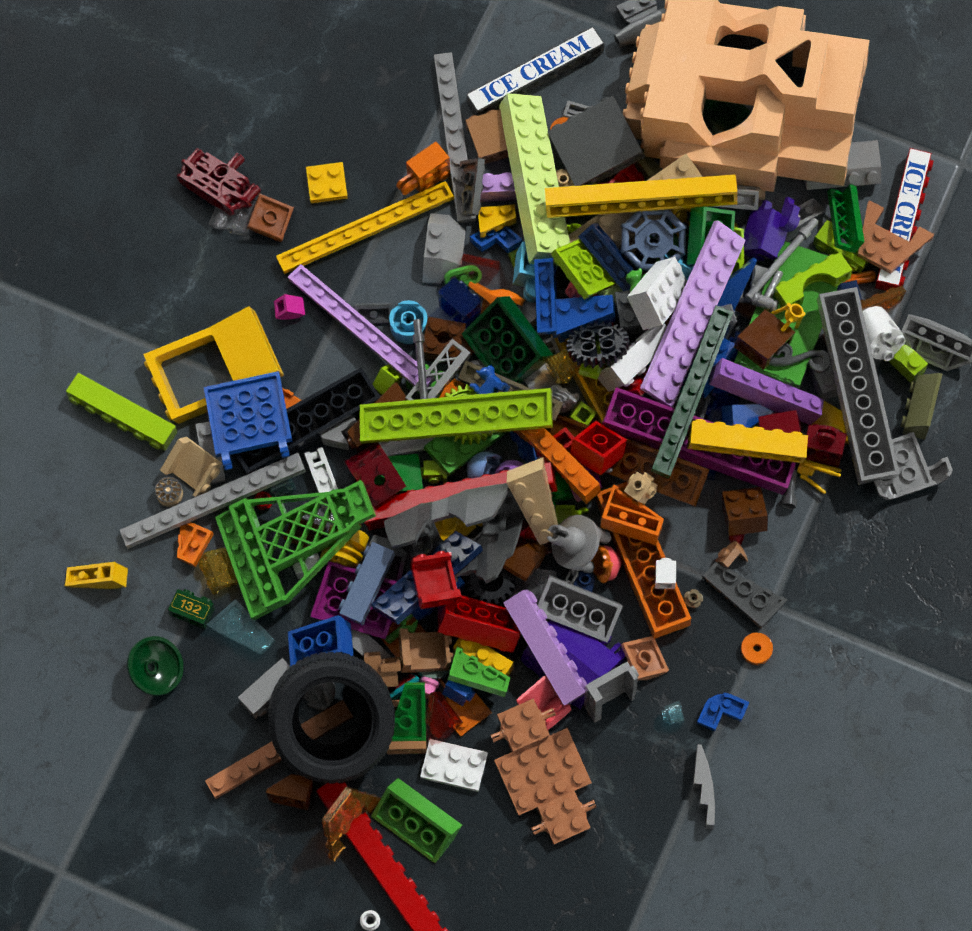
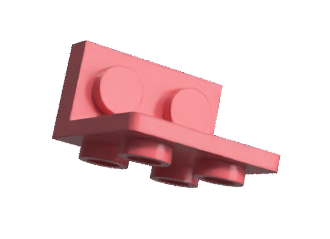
[516,675,572,730]

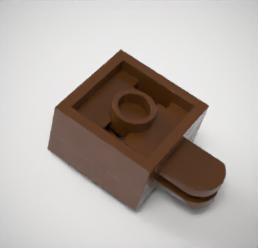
[423,317,476,365]

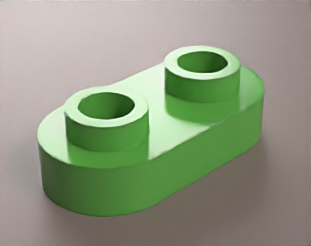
[444,265,482,290]

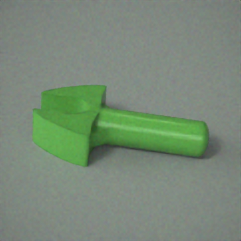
[386,614,418,644]

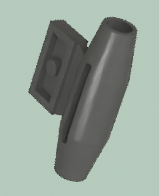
[614,0,666,48]

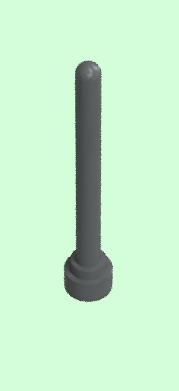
[781,421,803,509]

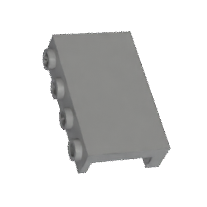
[584,662,639,723]

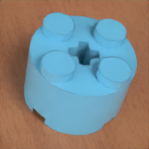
[389,300,428,344]

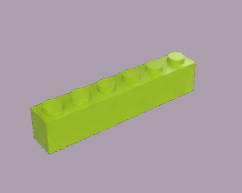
[66,373,178,451]

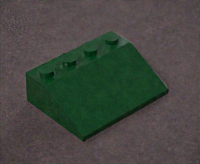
[461,296,553,383]

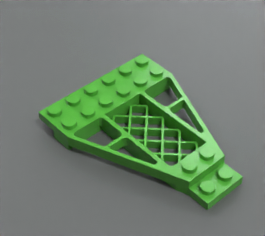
[215,480,376,620]

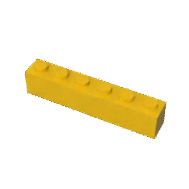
[687,419,808,463]

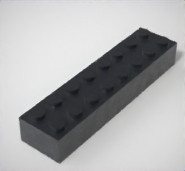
[233,367,380,475]

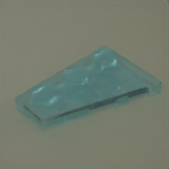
[206,599,275,655]

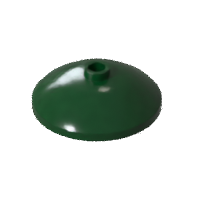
[127,636,184,696]

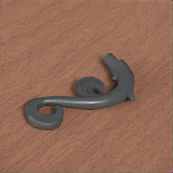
[769,343,831,373]

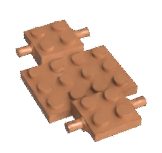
[490,698,597,844]

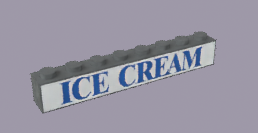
[466,27,604,116]

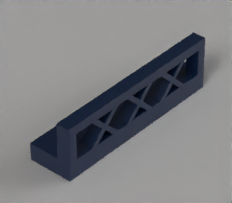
[578,223,642,291]

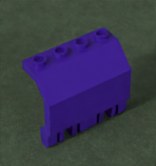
[520,620,626,710]

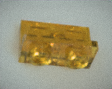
[199,547,238,594]

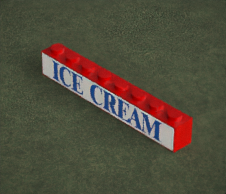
[875,148,934,293]

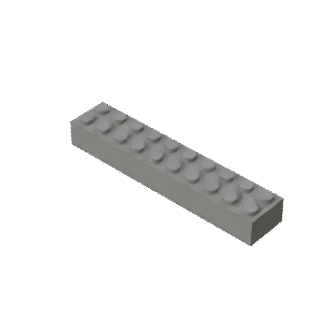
[817,287,900,485]

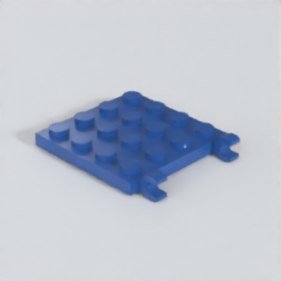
[204,371,292,470]

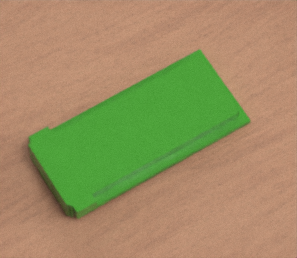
[734,241,839,389]

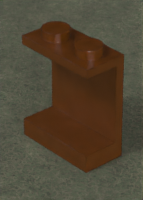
[734,310,795,370]

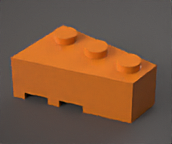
[600,484,664,545]

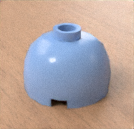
[467,451,502,479]

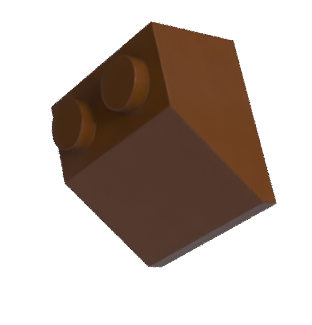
[266,774,314,810]

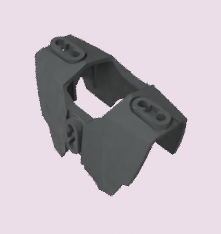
[384,483,524,584]

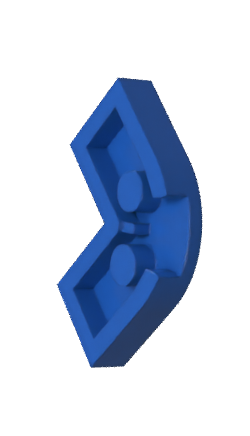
[470,226,523,253]
[697,693,749,731]

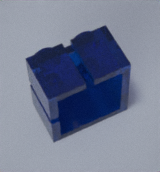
[438,277,481,329]

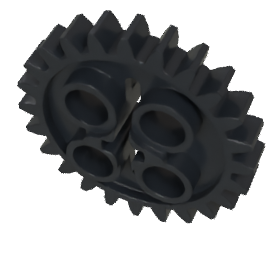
[566,321,630,368]

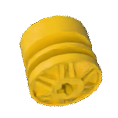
[320,524,369,569]

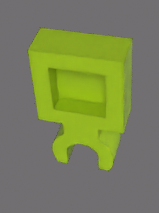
[555,505,589,525]

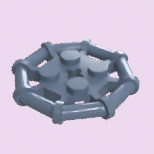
[620,209,688,271]

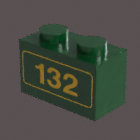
[168,589,215,630]

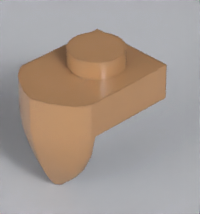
[715,541,748,567]

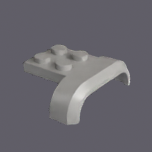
[874,432,953,500]

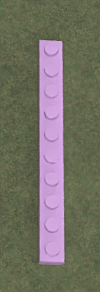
[288,264,435,387]

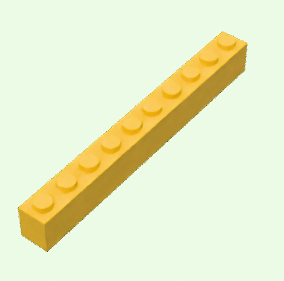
[545,175,737,218]

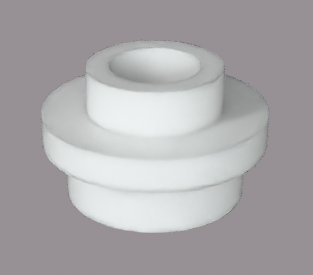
[360,910,380,931]

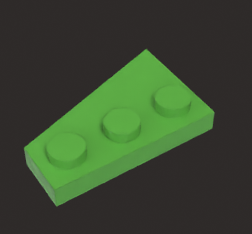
[447,646,510,697]

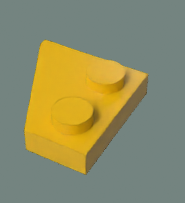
[478,204,516,238]

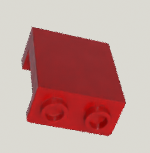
[410,551,461,609]

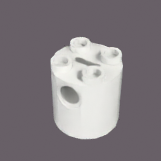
[863,306,906,361]

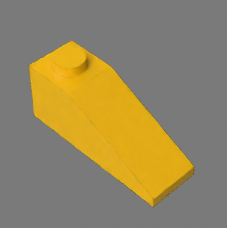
[65,562,128,589]

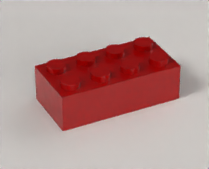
[437,595,521,653]

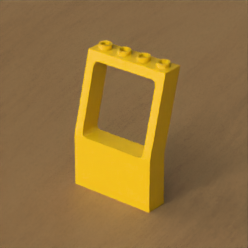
[143,306,284,424]

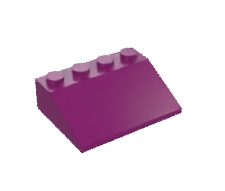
[310,561,397,640]

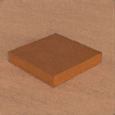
[246,193,294,242]

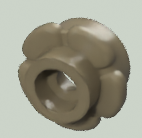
[684,589,703,608]

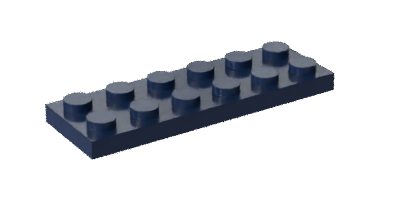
[371,531,483,625]

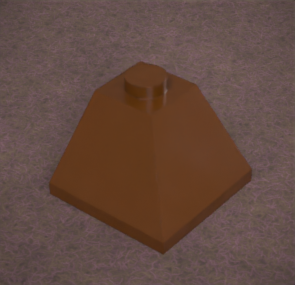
[503,539,549,582]

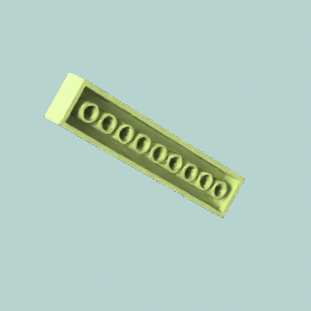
[499,93,570,266]

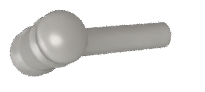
[752,270,783,312]

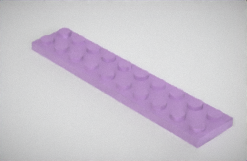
[640,221,746,407]

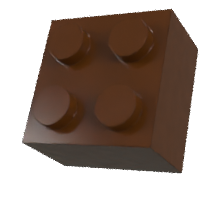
[722,487,768,536]

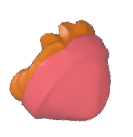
[591,545,622,583]

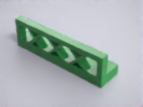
[827,184,865,254]

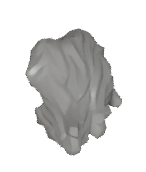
[549,384,579,414]

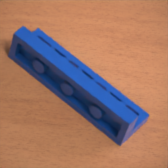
[534,258,557,338]

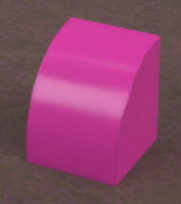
[274,294,305,320]

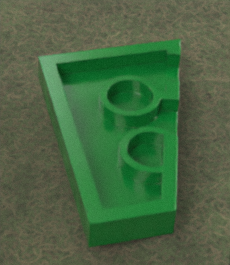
[392,682,426,741]

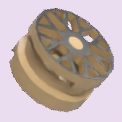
[155,477,183,507]

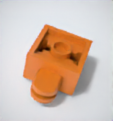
[396,142,450,195]

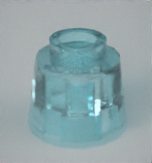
[661,700,685,724]

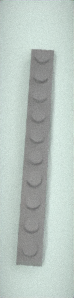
[434,52,476,224]
[120,453,306,549]

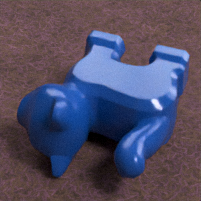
[469,365,510,394]

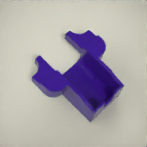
[744,197,800,262]

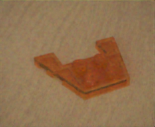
[322,787,381,862]

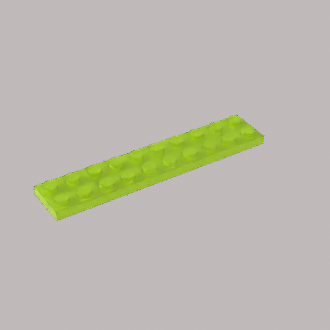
[360,388,553,444]

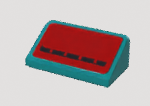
[388,673,420,700]

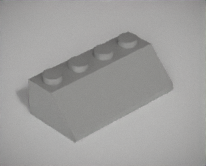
[804,140,881,190]
[537,575,623,643]

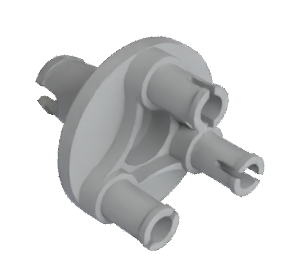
[547,515,611,573]

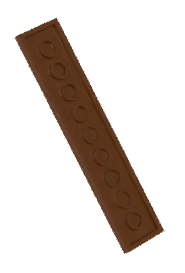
[545,414,709,506]

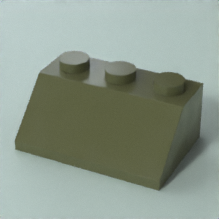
[900,373,942,440]

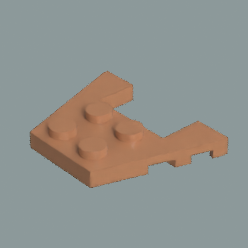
[857,200,934,274]

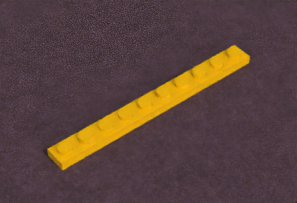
[276,181,454,274]

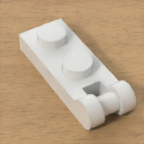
[304,447,338,493]

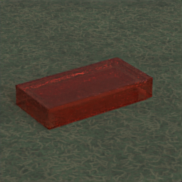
[462,254,501,270]

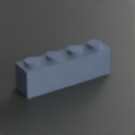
[338,542,395,626]

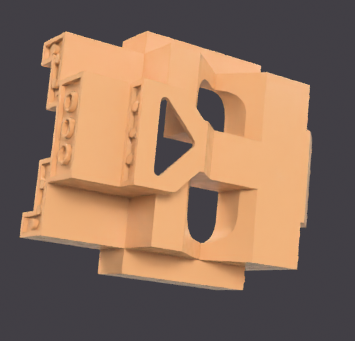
[623,0,869,192]

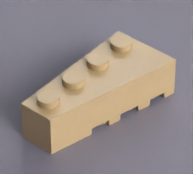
[507,457,558,545]

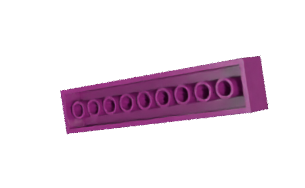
[602,387,796,495]

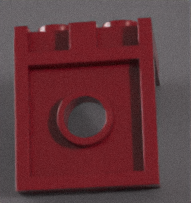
[345,442,406,507]

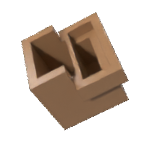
[364,651,401,687]

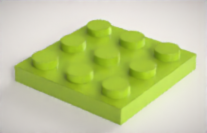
[551,239,617,300]

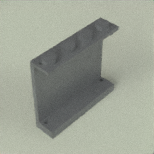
[548,96,645,186]

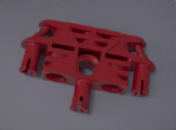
[177,148,261,216]

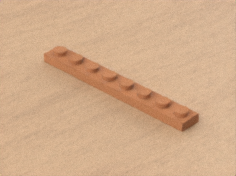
[205,700,353,799]

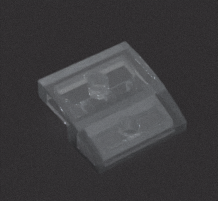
[209,200,256,235]

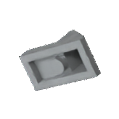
[320,416,357,450]

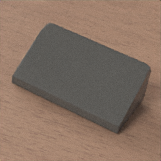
[354,303,393,324]

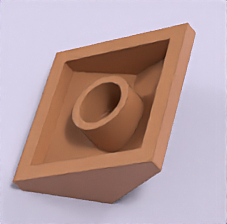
[621,636,669,680]

